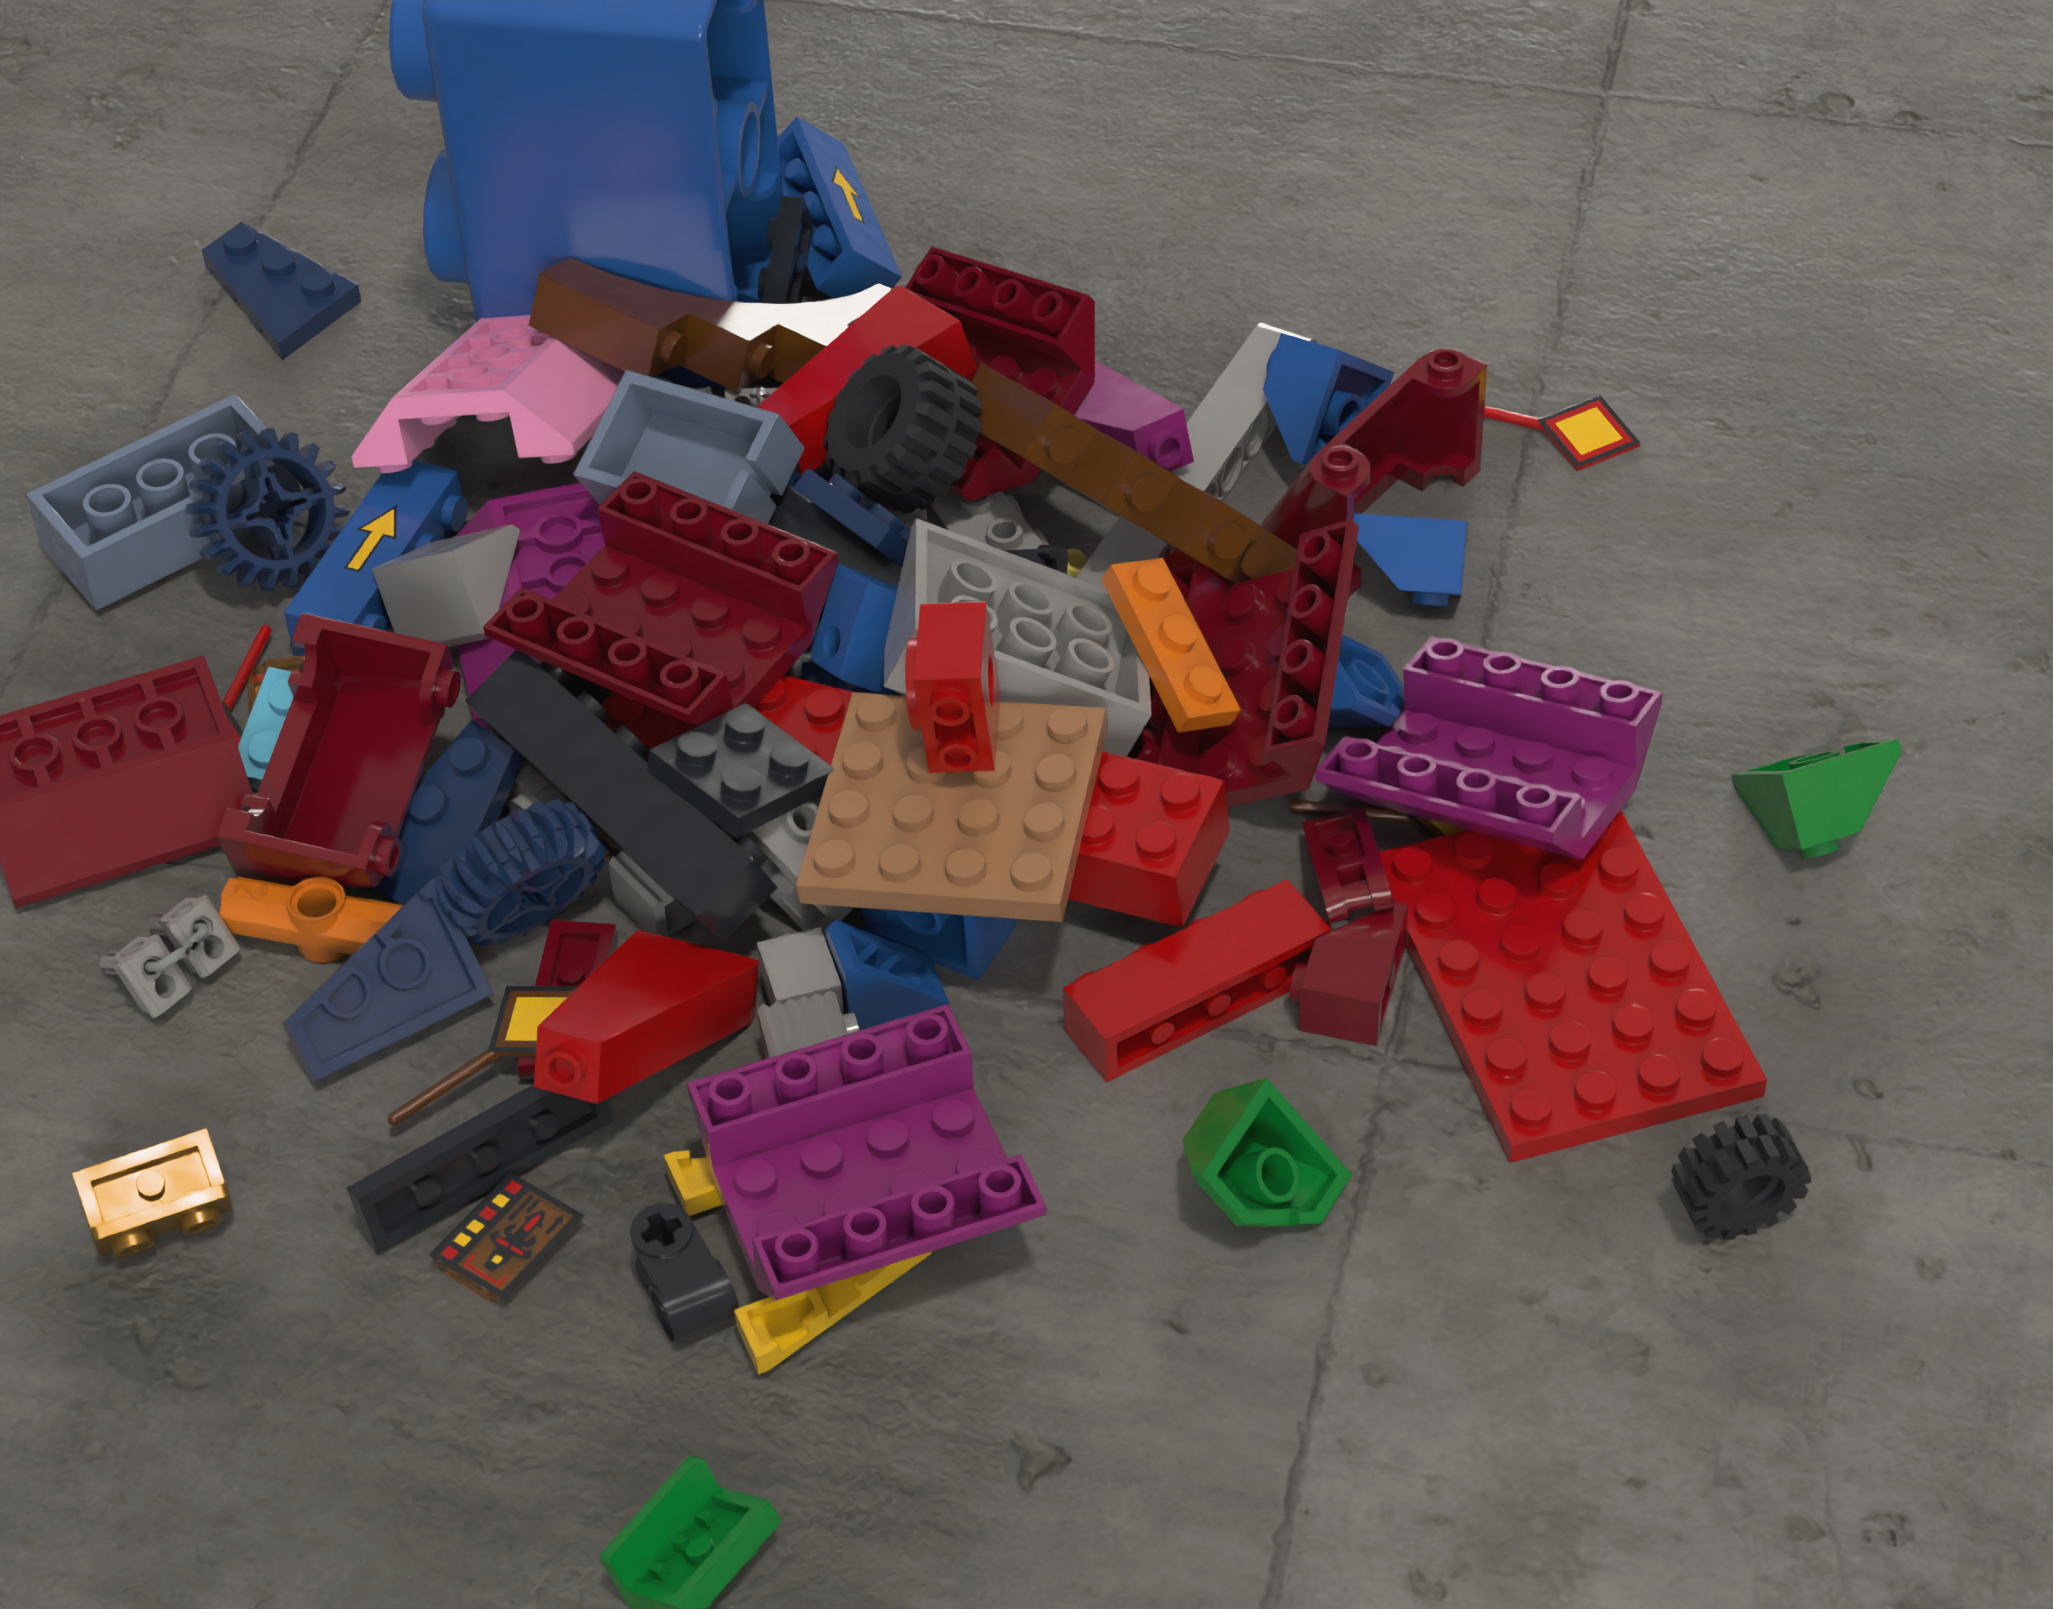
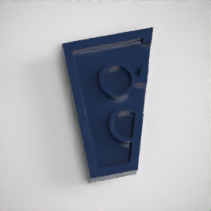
[375,719,524,905]

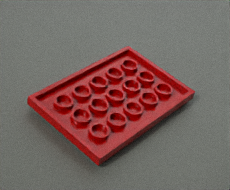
[1379,810,1767,1163]

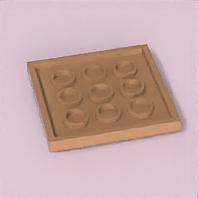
[796,692,1108,922]

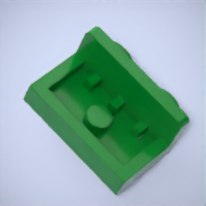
[600,1455,782,1609]

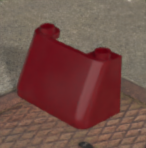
[1260,348,1487,599]
[217,613,461,887]

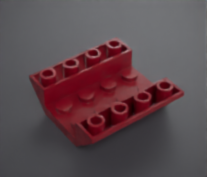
[905,246,1095,501]
[483,471,838,725]
[1127,520,1359,808]
[0,655,253,908]

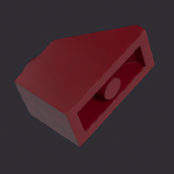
[1289,902,1408,1046]

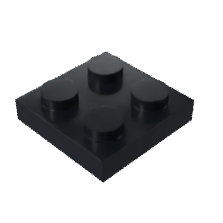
[647,703,834,838]

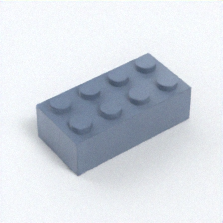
[26,394,301,611]

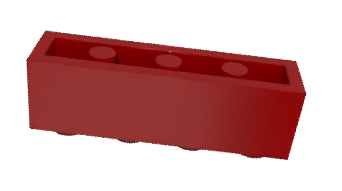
[1063,879,1332,1083]

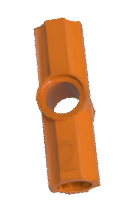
[219,876,403,963]

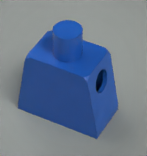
[811,563,900,695]

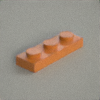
[1101,558,1241,733]

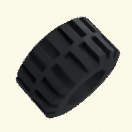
[823,344,983,513]

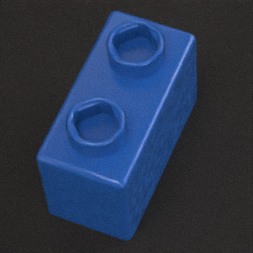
[389,0,783,390]

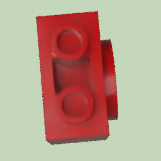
[905,601,1001,773]

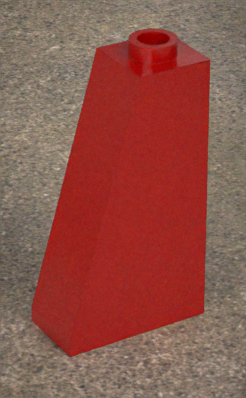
[757,285,977,475]
[534,930,760,1104]

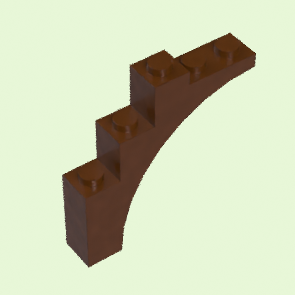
[528,257,891,392]
[971,364,1297,584]

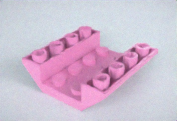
[351,315,625,473]

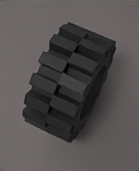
[1671,1114,1811,1240]

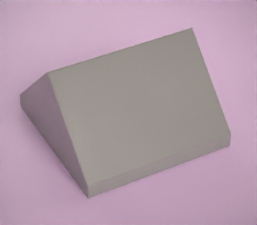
[372,524,520,647]

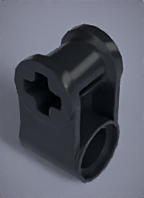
[630,1203,740,1344]

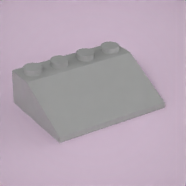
[884,518,1152,757]

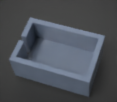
[573,370,805,524]

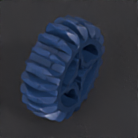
[185,428,350,591]
[434,799,606,946]

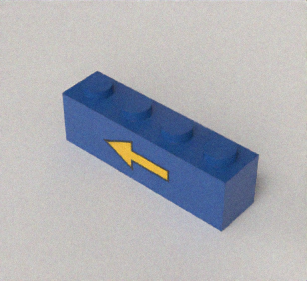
[778,116,902,299]
[284,460,468,658]

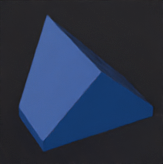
[823,919,950,1031]

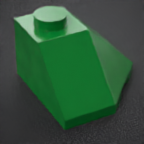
[1731,739,1902,858]
[1182,1078,1352,1227]

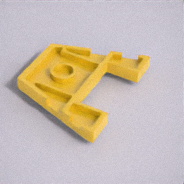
[664,1150,932,1375]

